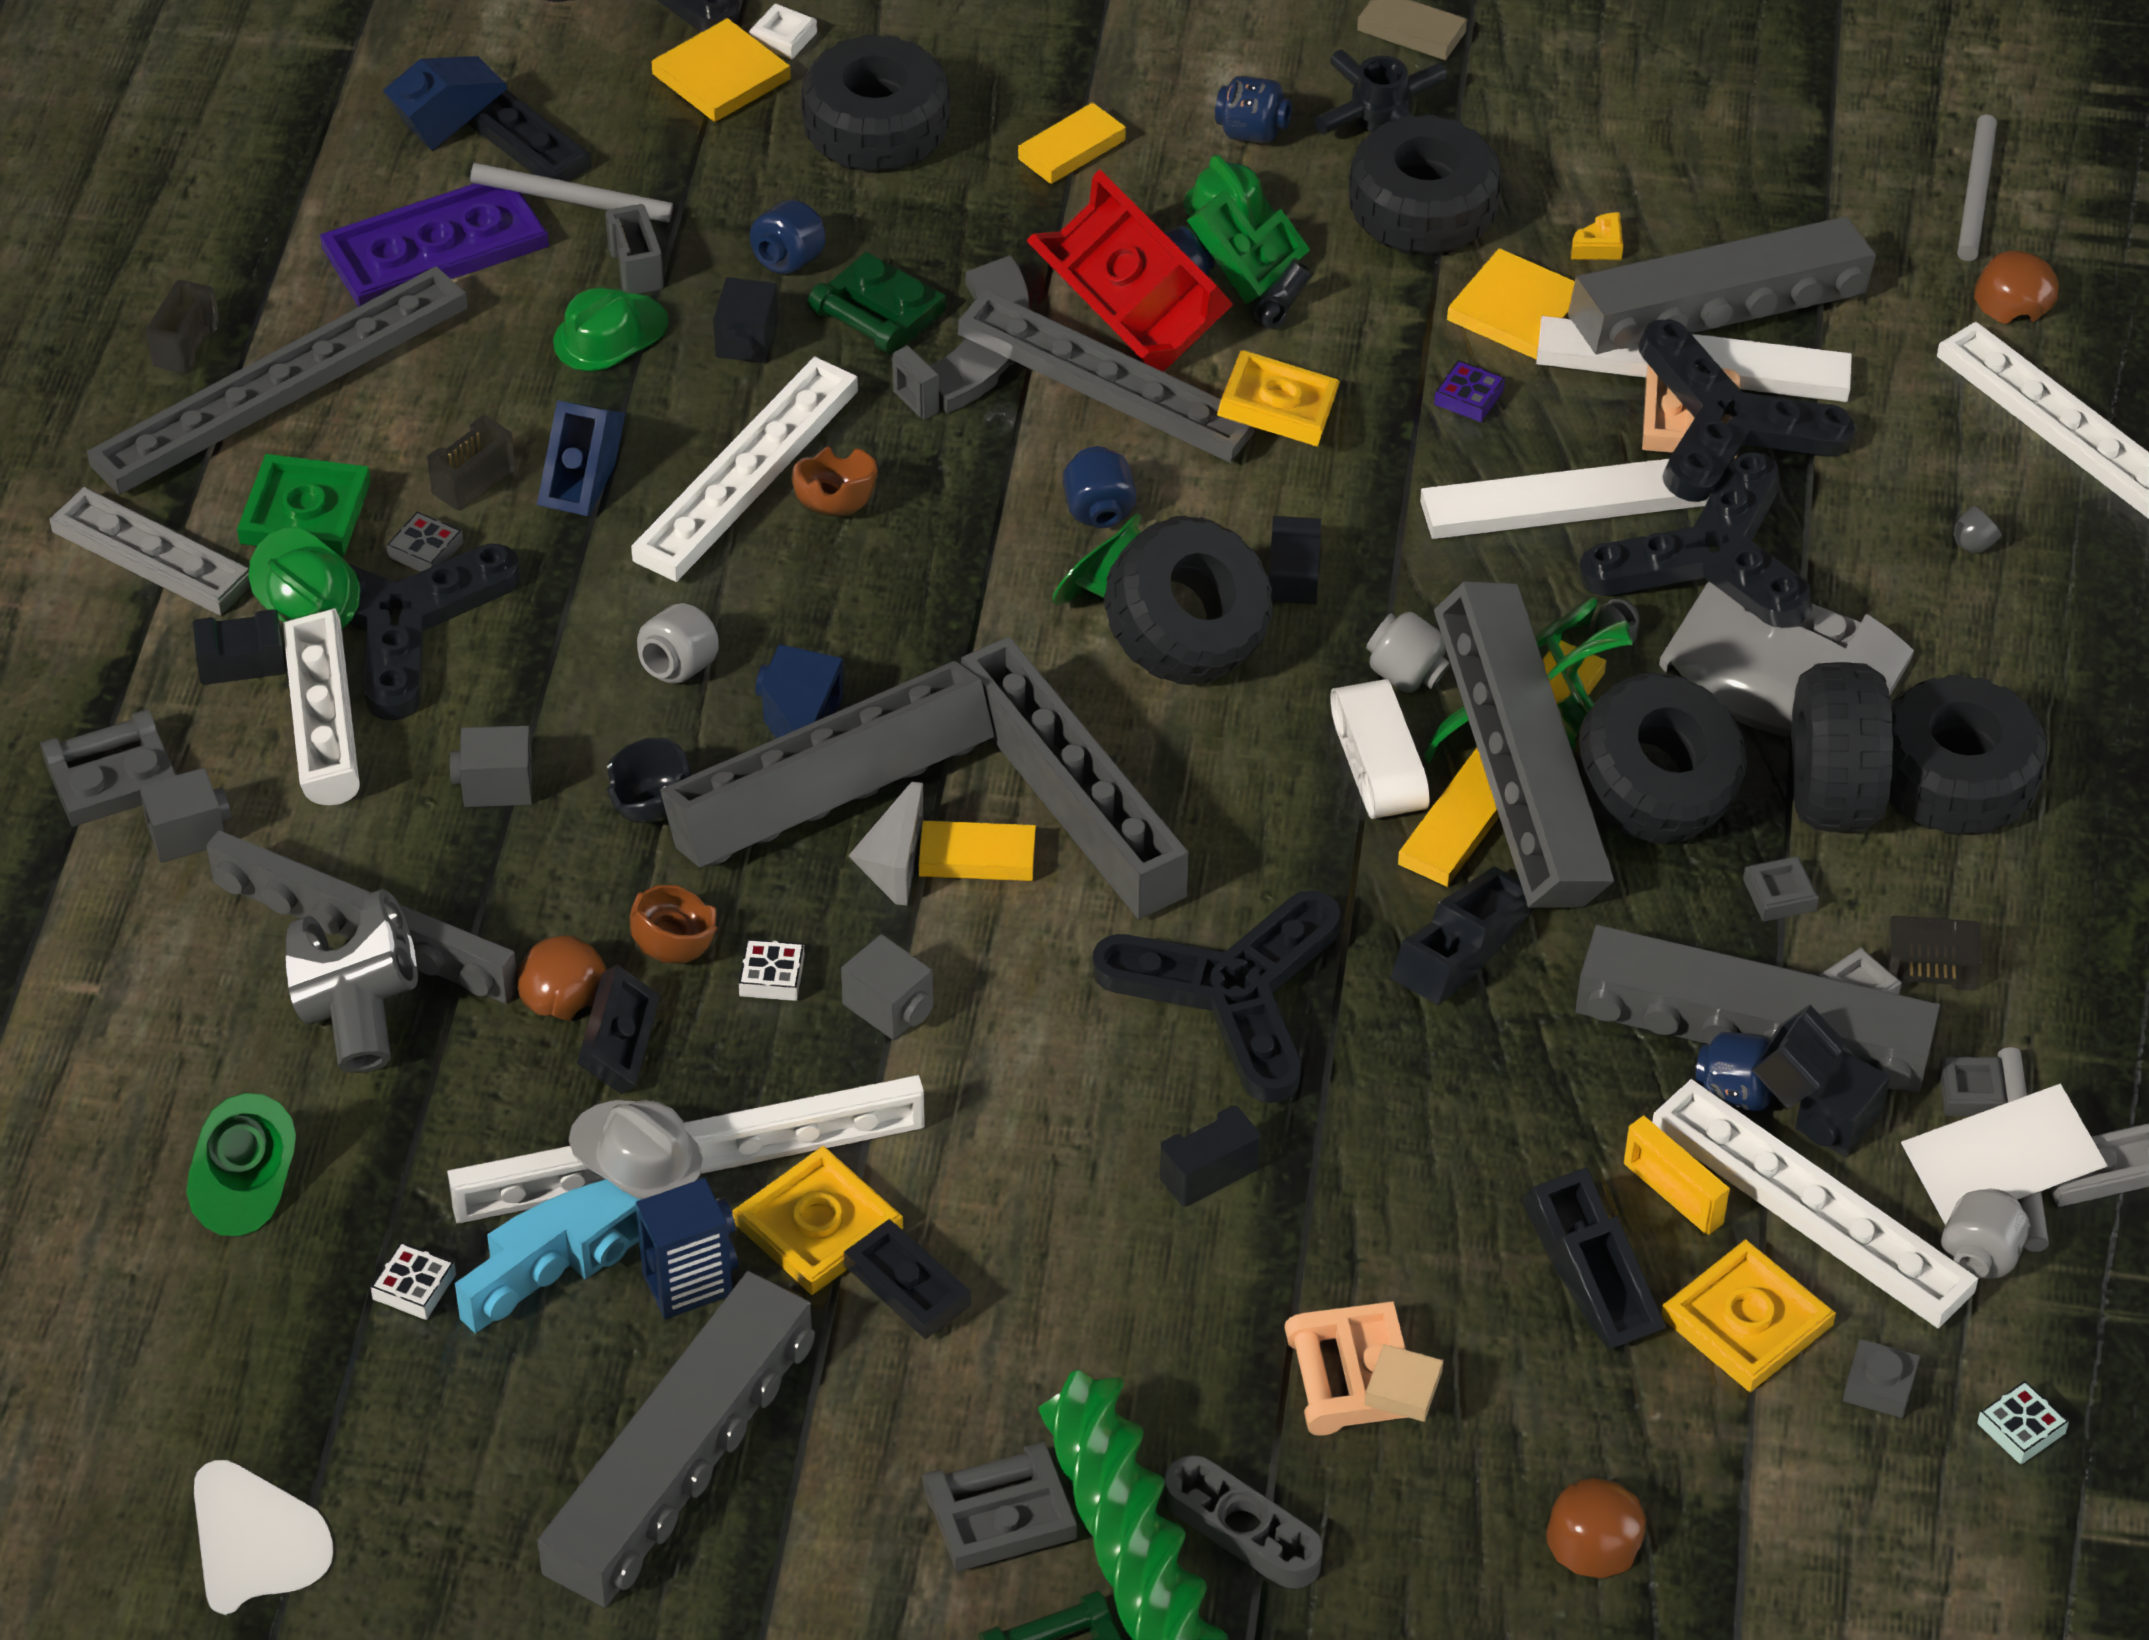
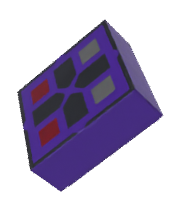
[1434,360,1505,422]

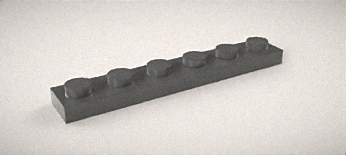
[958,289,1256,463]
[206,830,518,1004]

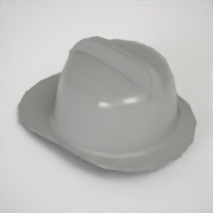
[569,1100,702,1199]

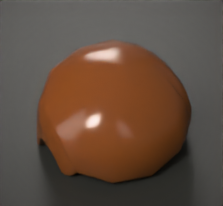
[1974,250,2059,324]
[791,447,878,517]
[630,885,718,964]
[516,935,607,1021]
[1546,1477,1647,1578]

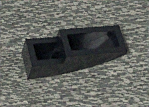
[1390,866,1534,1005]
[1522,1167,1666,1351]

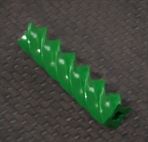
[1038,1370,1228,1640]

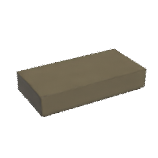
[1357,0,1467,60]

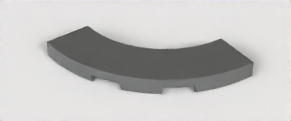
[929,255,1029,414]

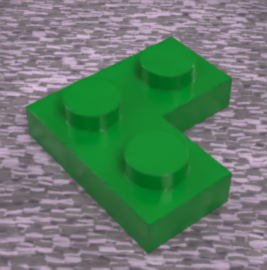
[1186,190,1310,304]

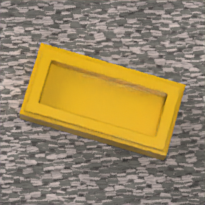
[1018,102,1126,184]
[919,821,1036,881]
[1624,1115,1730,1235]

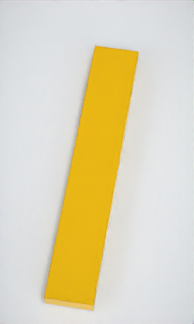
[1398,640,1607,887]

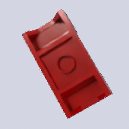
[1026,169,1233,372]

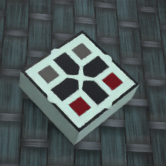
[1977,1381,2069,1465]

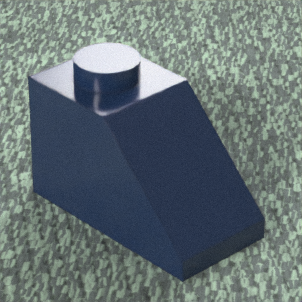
[383,56,508,151]
[537,400,625,516]
[755,644,844,739]

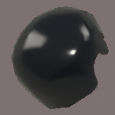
[607,738,692,823]

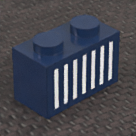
[636,1178,738,1320]

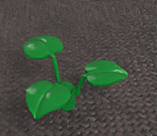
[1424,597,1632,765]

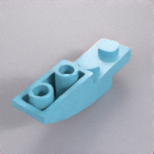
[455,1179,642,1334]

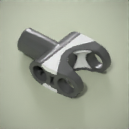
[286,889,418,1073]

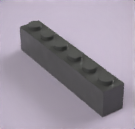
[1568,216,1876,355]
[1434,581,1614,908]
[961,636,1189,920]
[660,661,994,868]
[1575,925,1940,1094]
[537,1271,815,1608]

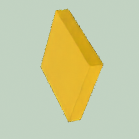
[652,18,791,122]
[1447,248,1575,360]
[1217,350,1340,447]
[732,1146,903,1295]
[1661,1239,1836,1393]

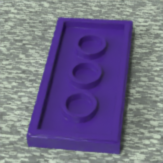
[320,183,549,307]

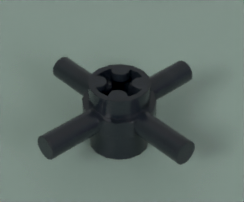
[1315,49,1447,135]

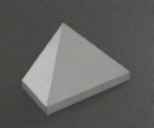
[848,782,923,906]

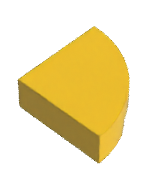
[1571,212,1623,260]

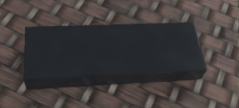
[467,90,592,182]

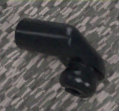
[1253,258,1314,329]

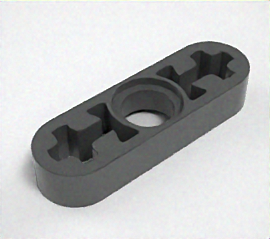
[1164,1456,1323,1589]

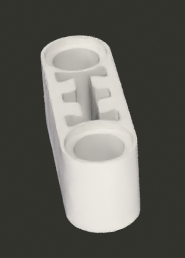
[1330,679,1429,819]

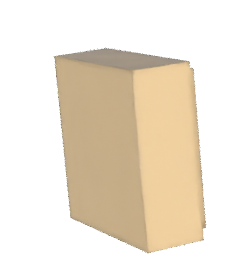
[1365,1344,1443,1422]

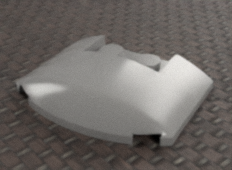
[1659,581,1914,738]

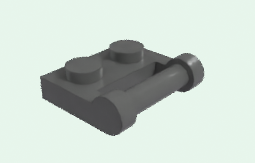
[40,709,176,827]
[922,1441,1077,1572]

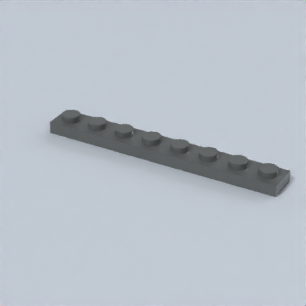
[87,266,468,495]

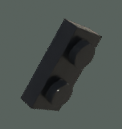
[577,965,660,1094]
[844,1219,971,1340]

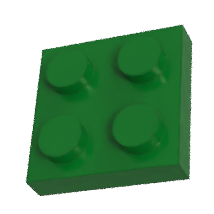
[237,454,371,557]

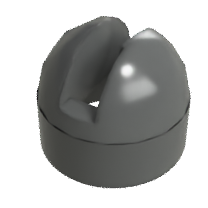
[1953,506,2002,553]
[1595,598,1640,647]

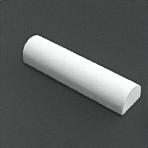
[283,609,360,805]

